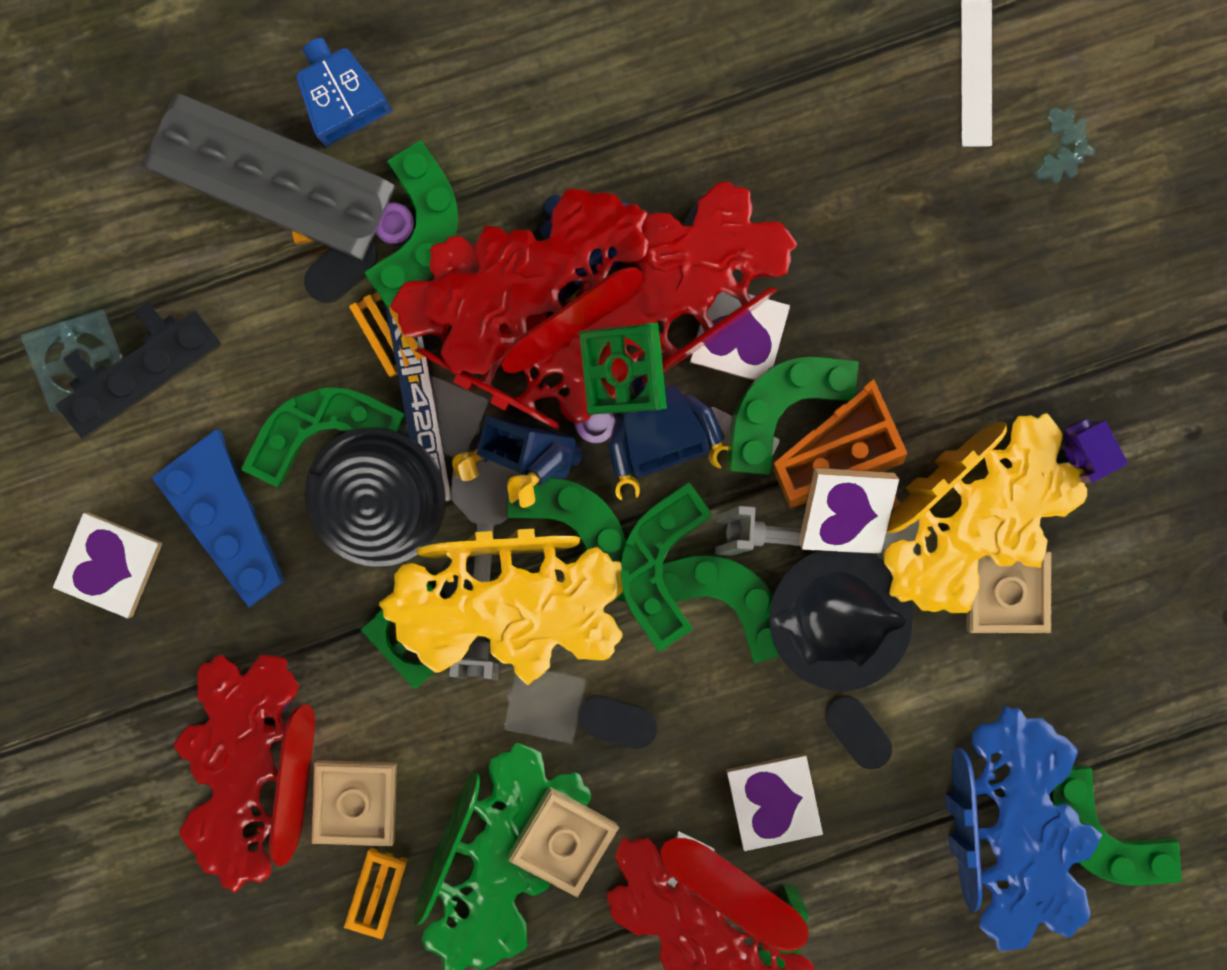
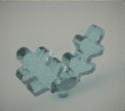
[1036,107,1096,184]

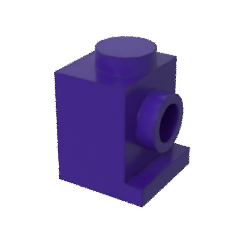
[1063,418,1128,483]

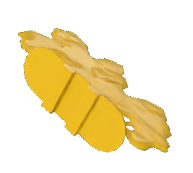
[884,413,1087,613]
[379,529,623,686]

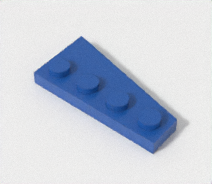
[152,429,285,607]

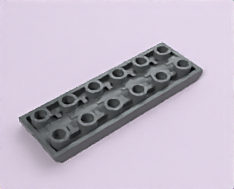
[140,93,395,261]

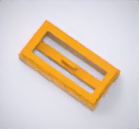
[349,292,424,378]
[344,847,408,940]

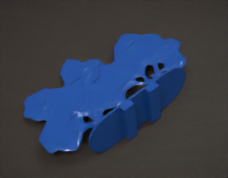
[946,706,1103,951]

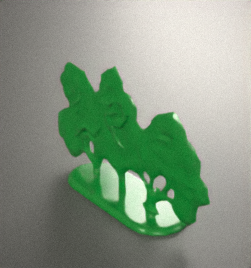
[413,743,591,970]

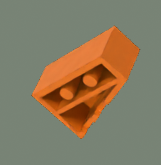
[774,379,908,509]

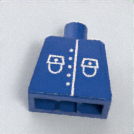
[296,38,393,147]

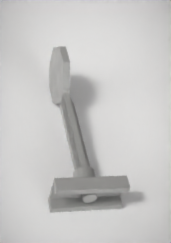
[449,460,525,681]
[715,506,942,561]

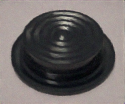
[305,427,446,567]
[769,550,913,691]

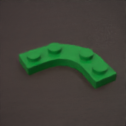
[364,140,458,309]
[726,357,859,475]
[241,388,405,488]
[506,477,626,601]
[621,482,713,654]
[663,555,779,664]
[1049,765,1182,886]

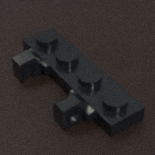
[55,302,221,440]

